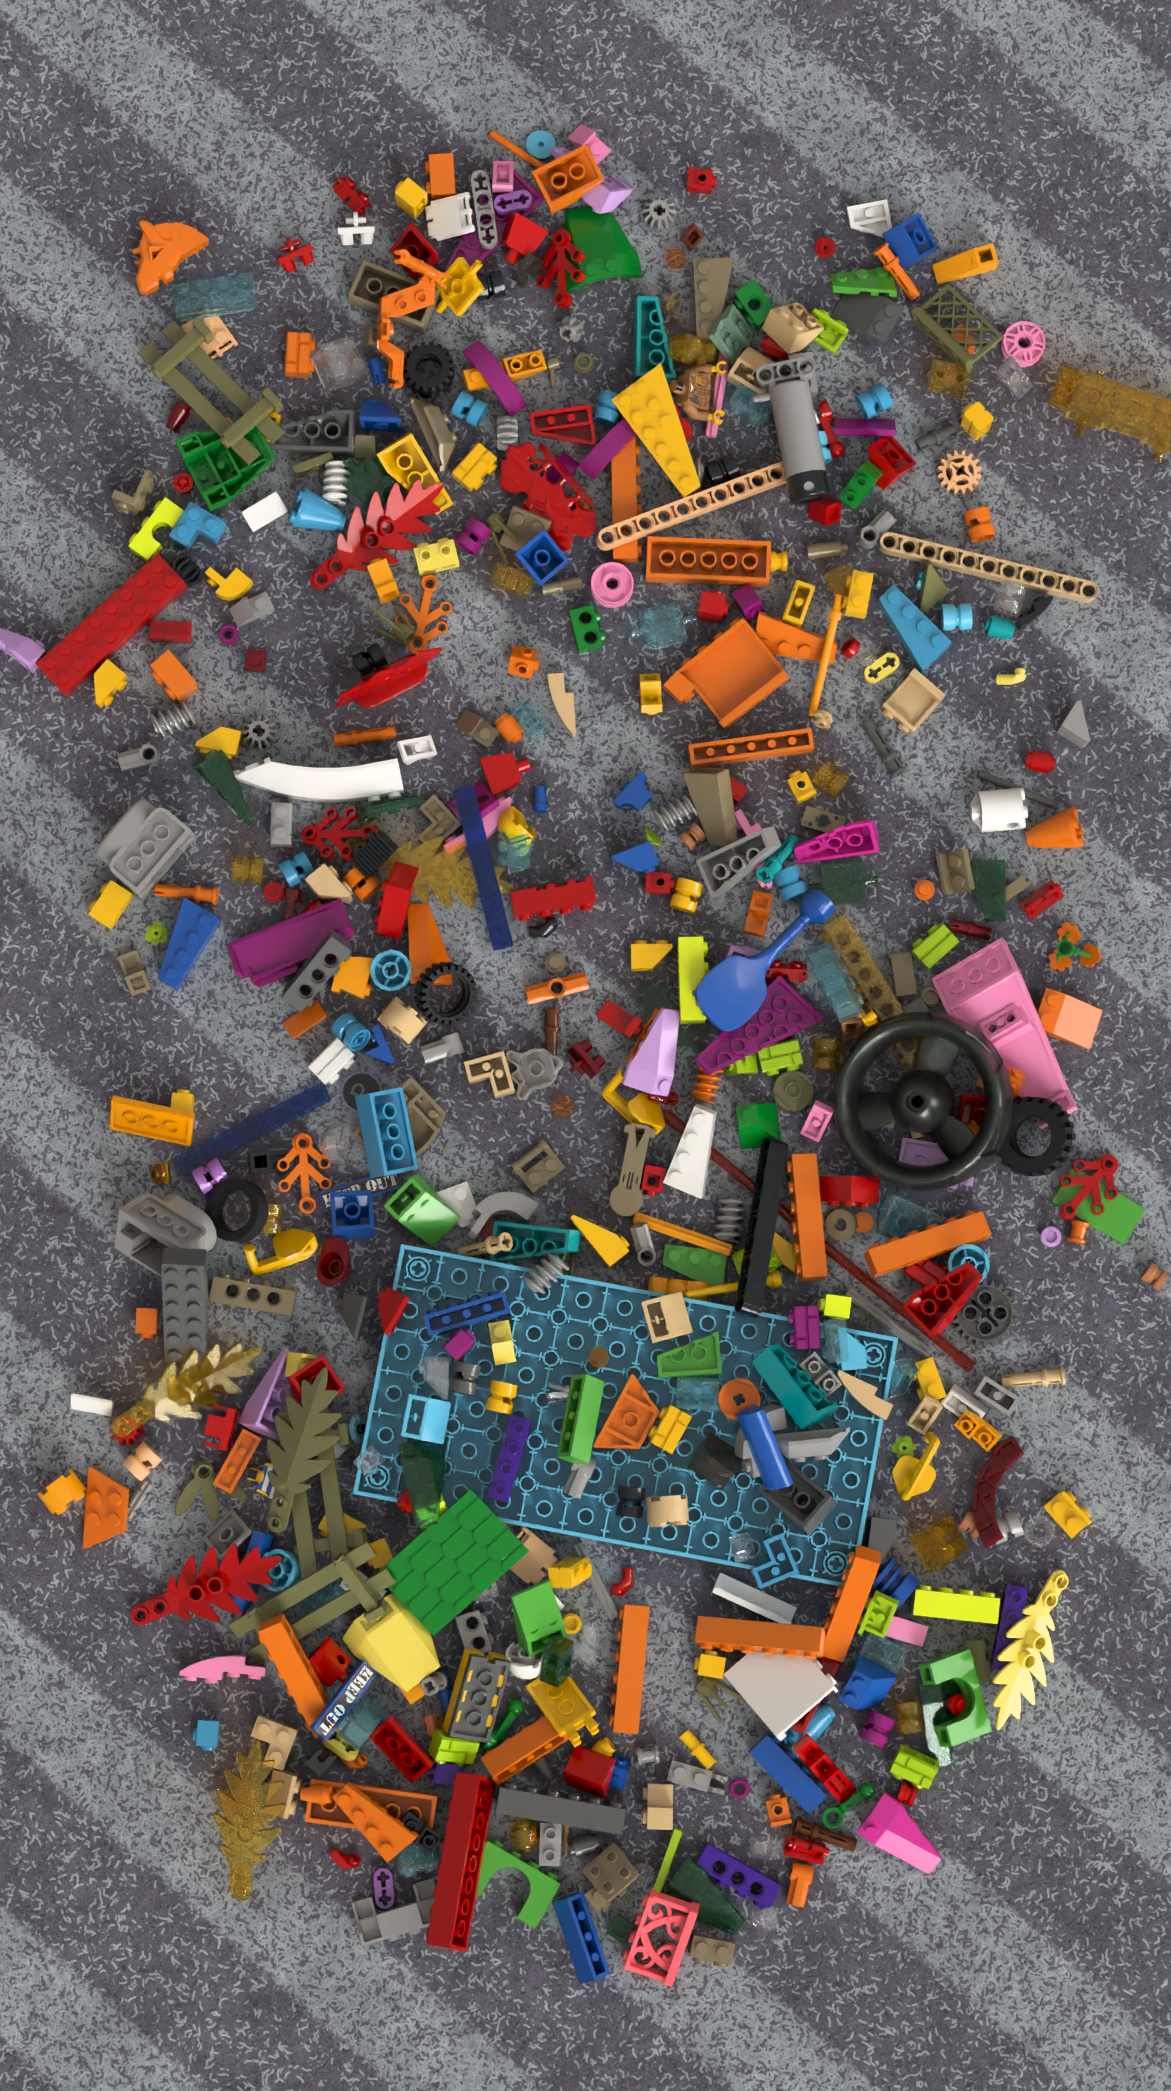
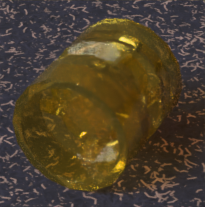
[812,760,850,798]
[233,855,264,884]
[812,1038,842,1071]
[260,1204,283,1235]
[894,1700,925,1734]

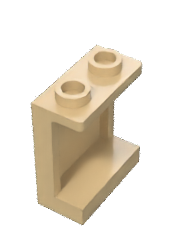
[881,668,945,735]

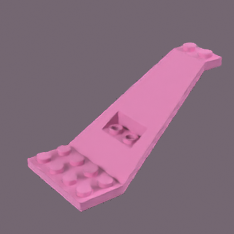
[931,937,1078,1129]

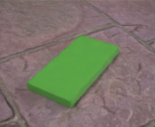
[1052,1168,1145,1245]

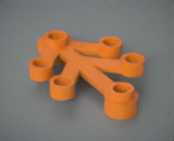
[395,575,452,654]
[276,1133,332,1214]

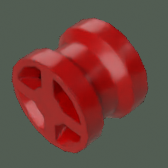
[895,1781,918,1807]

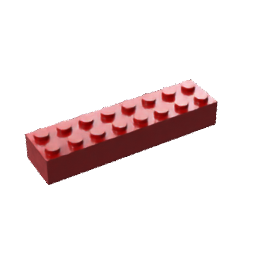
[36,553,188,698]
[426,1772,496,1952]

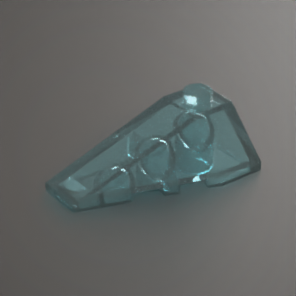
[876,1191,948,1239]

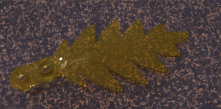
[354,836,518,910]
[111,1342,263,1437]
[213,1739,287,1901]

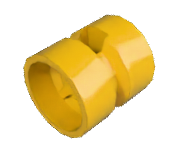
[669,878,703,914]
[485,1380,518,1415]

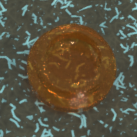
[666,249,687,269]
[552,1096,573,1117]
[588,1347,609,1368]

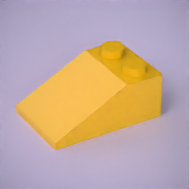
[570,1215,630,1268]

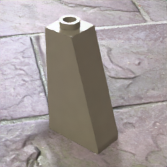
[683,767,738,849]

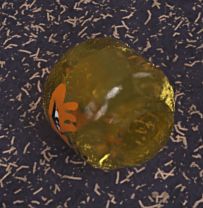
[510,1819,539,1853]

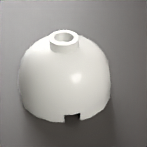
[505,1642,548,1679]

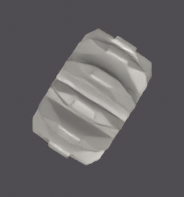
[642,195,676,231]
[496,416,518,451]
[242,715,277,750]

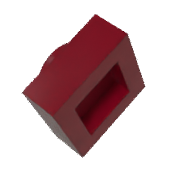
[244,649,267,673]

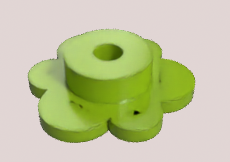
[644,828,663,847]
[145,922,168,946]
[892,1436,916,1458]

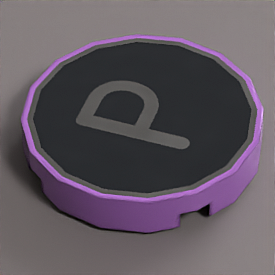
[341,1071,382,1112]

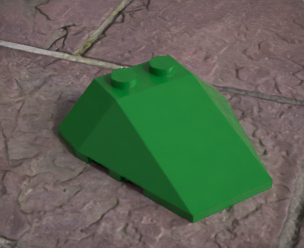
[564,206,643,292]
[175,427,276,511]

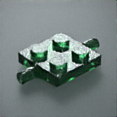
[342,454,399,508]
[808,861,879,906]

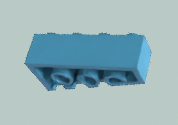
[877,584,952,674]

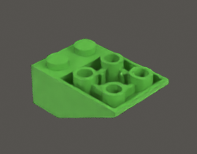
[384,1174,461,1247]
[511,1580,567,1657]

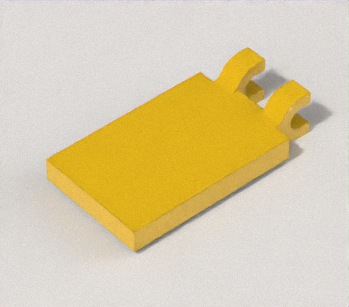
[525,1664,599,1748]

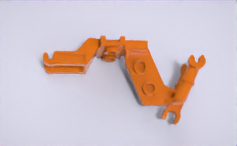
[376,249,452,388]

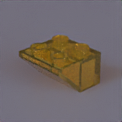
[909,1513,970,1574]

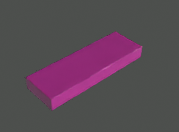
[833,418,896,436]

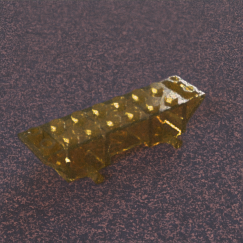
[1048,364,1171,463]

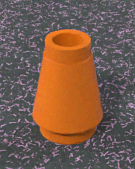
[300,1784,333,1805]

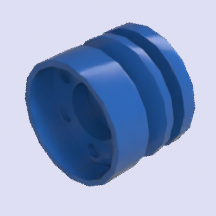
[870,1557,920,1610]

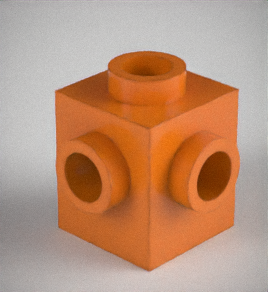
[507,645,540,678]

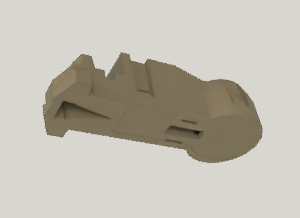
[610,1122,656,1216]

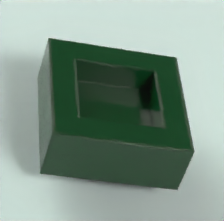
[606,1913,635,1944]

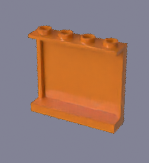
[679,618,791,729]

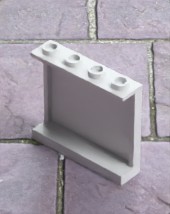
[723,1651,838,1741]

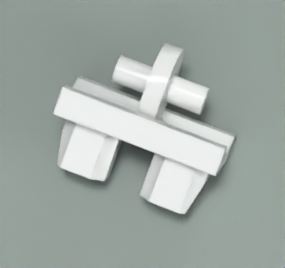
[338,212,375,245]

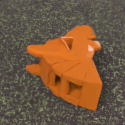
[132,220,209,296]

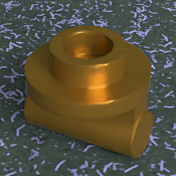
[150,1163,171,1185]

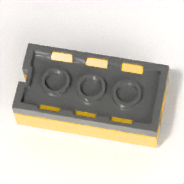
[442,1648,511,1743]

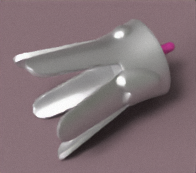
[546,1382,570,1404]

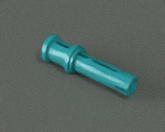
[756,835,799,883]

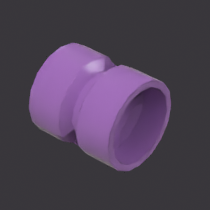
[192,1157,229,1195]

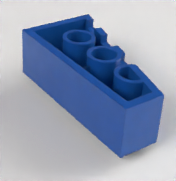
[158,897,221,991]

